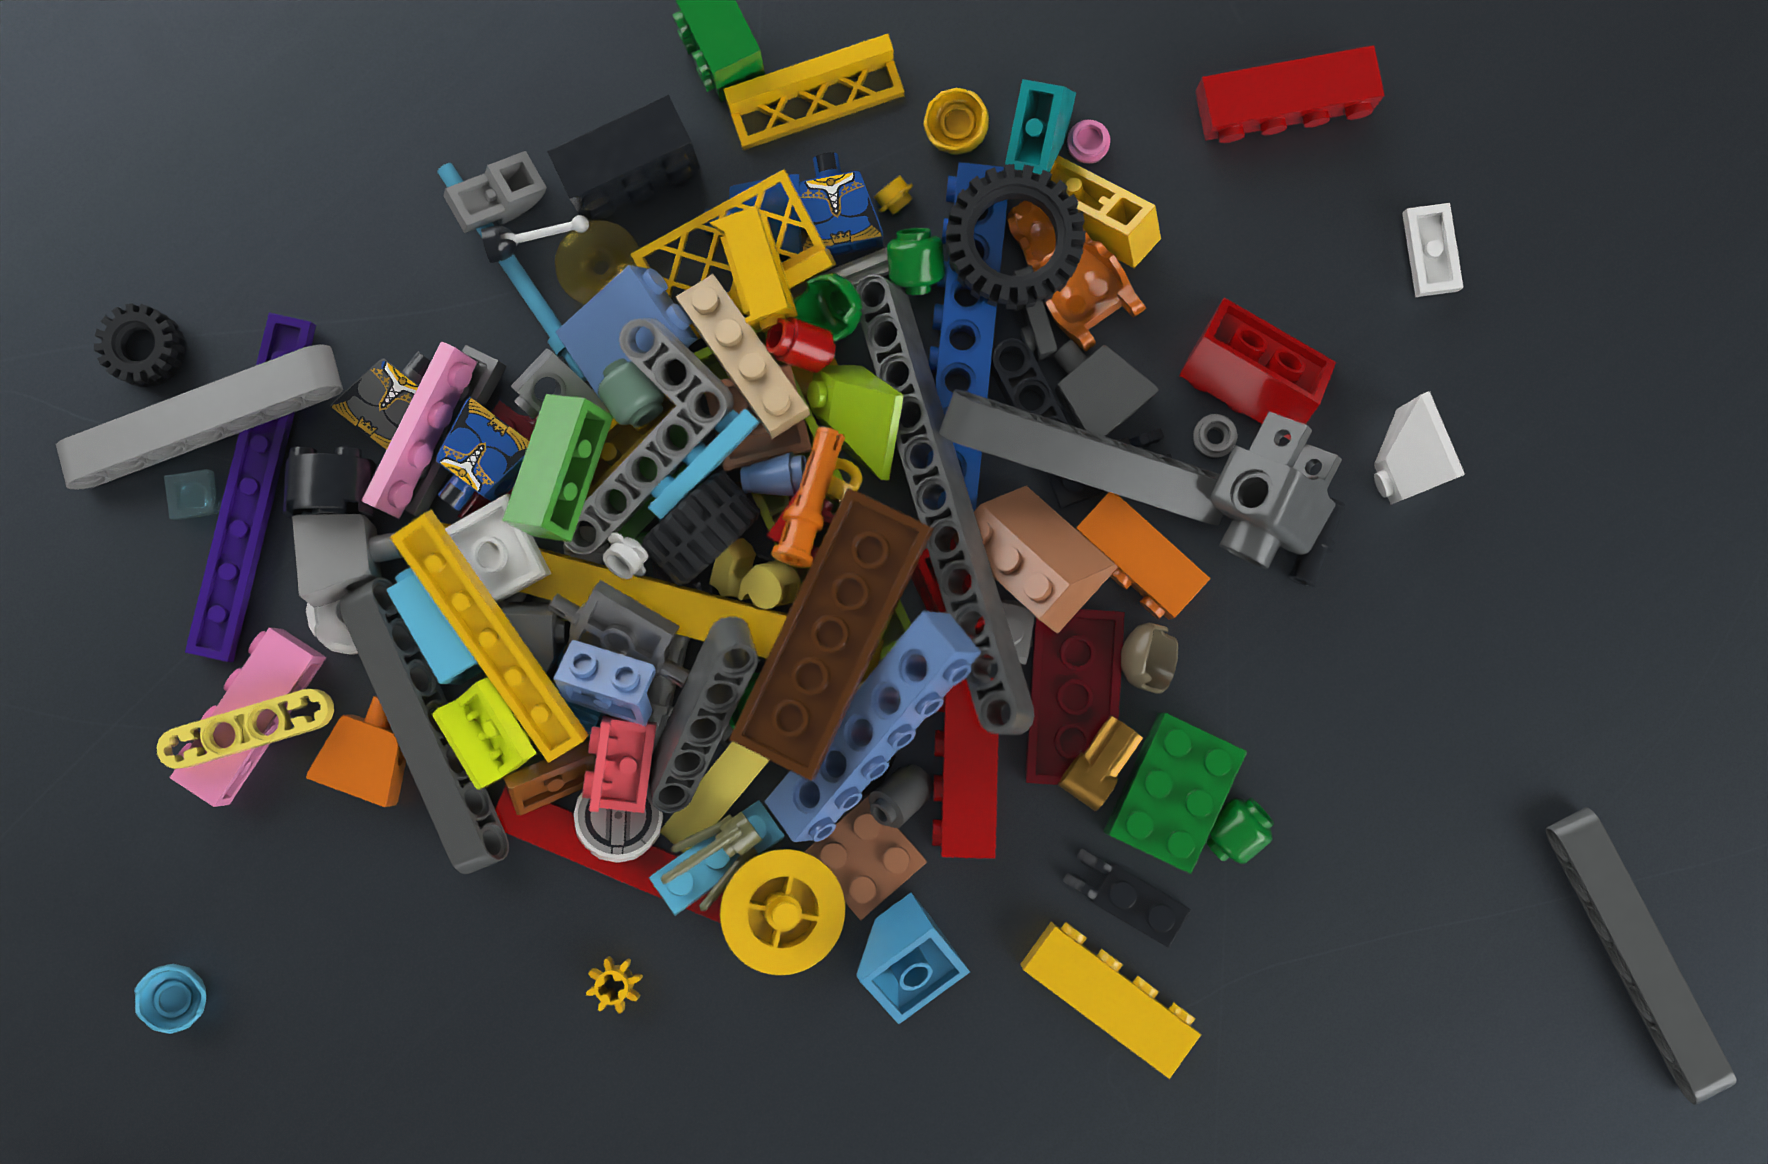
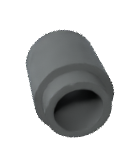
[869,764,933,828]

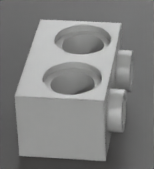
[511,348,610,419]

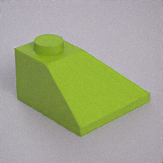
[807,365,904,480]

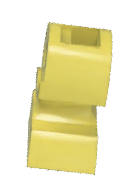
[709,538,801,609]

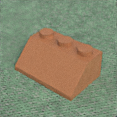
[952,486,1118,634]

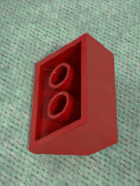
[1179,297,1336,440]

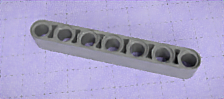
[56,345,343,490]

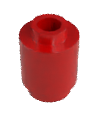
[766,317,836,373]

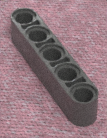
[648,617,758,813]

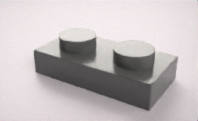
[1013,266,1057,362]

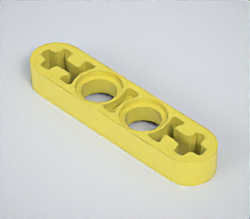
[157,689,334,769]

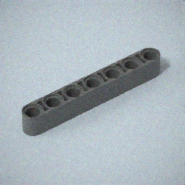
[939,390,1224,525]
[340,577,509,874]
[1546,807,1737,1105]

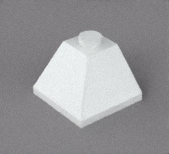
[1374,391,1465,505]

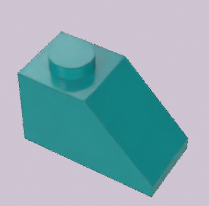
[1005,79,1076,175]

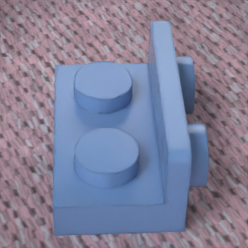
[554,640,656,726]

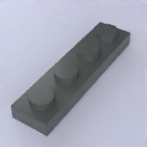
[404,345,507,517]

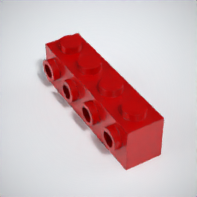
[1195,45,1385,143]
[932,678,999,859]

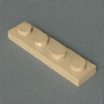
[676,274,810,439]

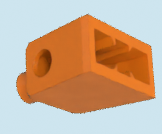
[306,696,406,807]

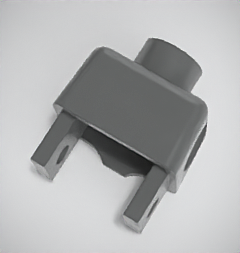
[1211,412,1342,569]

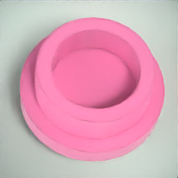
[1067,120,1110,164]

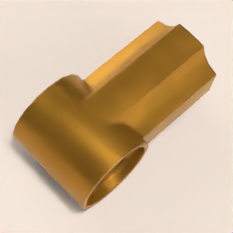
[1058,716,1143,811]

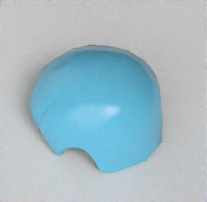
[134,963,207,1034]

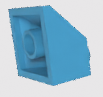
[856,893,970,1024]

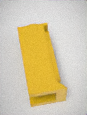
[709,205,798,332]

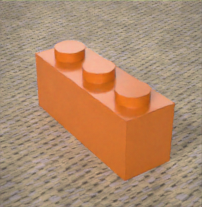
[1075,492,1211,620]

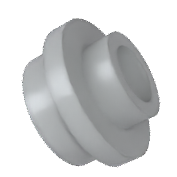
[1193,414,1237,458]

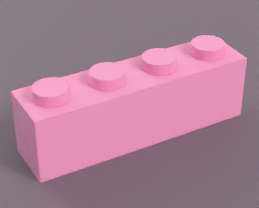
[170,627,327,807]

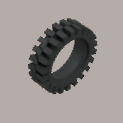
[946,164,1086,309]

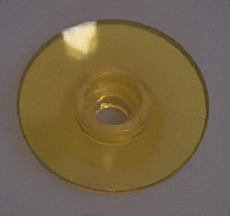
[555,220,639,305]

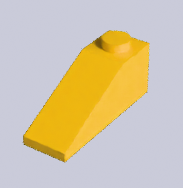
[1049,155,1161,268]

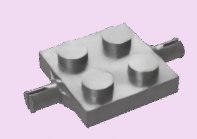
[548,580,690,688]

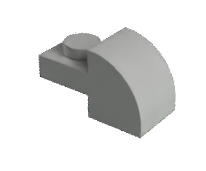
[443,151,547,233]

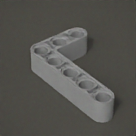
[564,318,734,555]

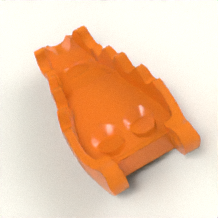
[1006,201,1146,351]

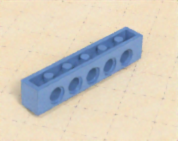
[765,611,981,842]

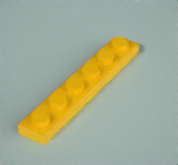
[390,510,589,763]

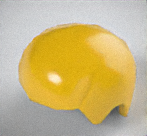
[923,87,989,155]

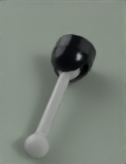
[481,215,589,263]

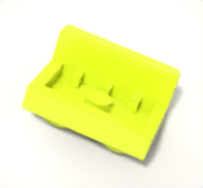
[433,677,537,789]

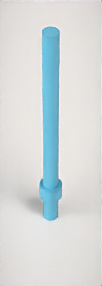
[437,163,587,381]

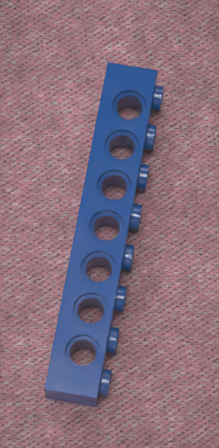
[926,162,1008,511]

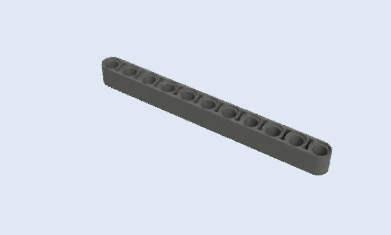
[856,274,1034,735]

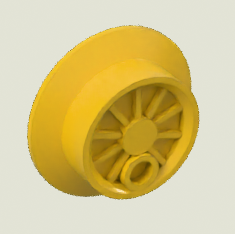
[720,849,845,975]

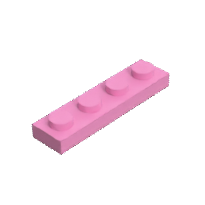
[361,341,477,519]

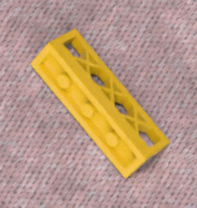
[723,34,905,150]

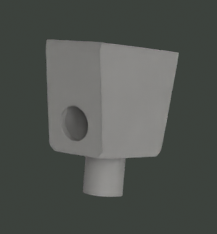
[292,514,403,608]

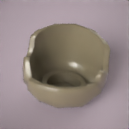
[1121,623,1178,694]

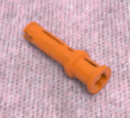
[771,427,845,568]

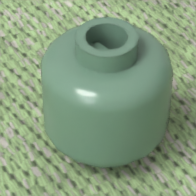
[598,358,666,428]

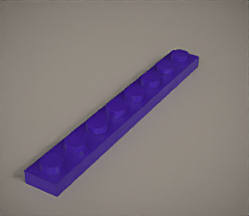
[185,312,316,662]

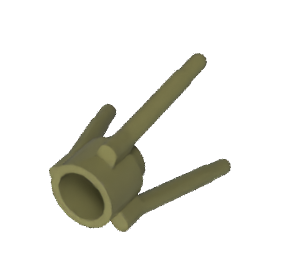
[661,811,762,911]

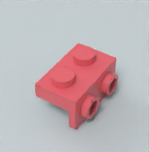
[582,716,657,813]

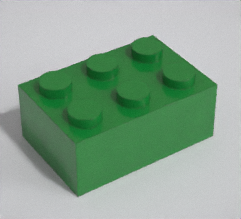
[1103,713,1247,874]

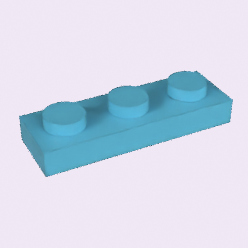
[648,409,761,520]
[649,800,785,916]

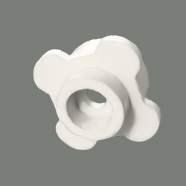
[603,532,649,579]

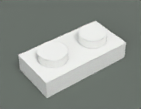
[1402,203,1463,297]

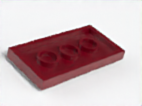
[1025,609,1125,789]

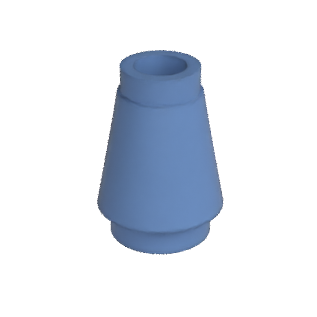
[741,452,807,496]

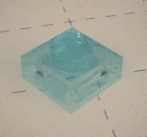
[164,469,219,521]

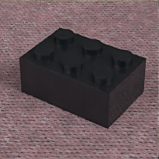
[547,95,700,222]

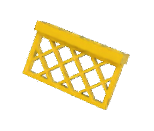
[631,169,837,341]

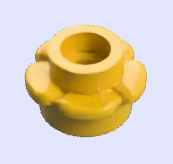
[873,175,913,215]

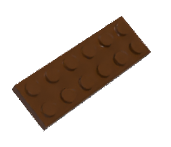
[729,488,934,781]

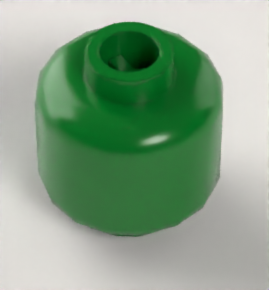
[887,228,945,295]
[1206,798,1274,864]

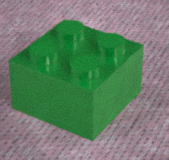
[672,0,765,102]

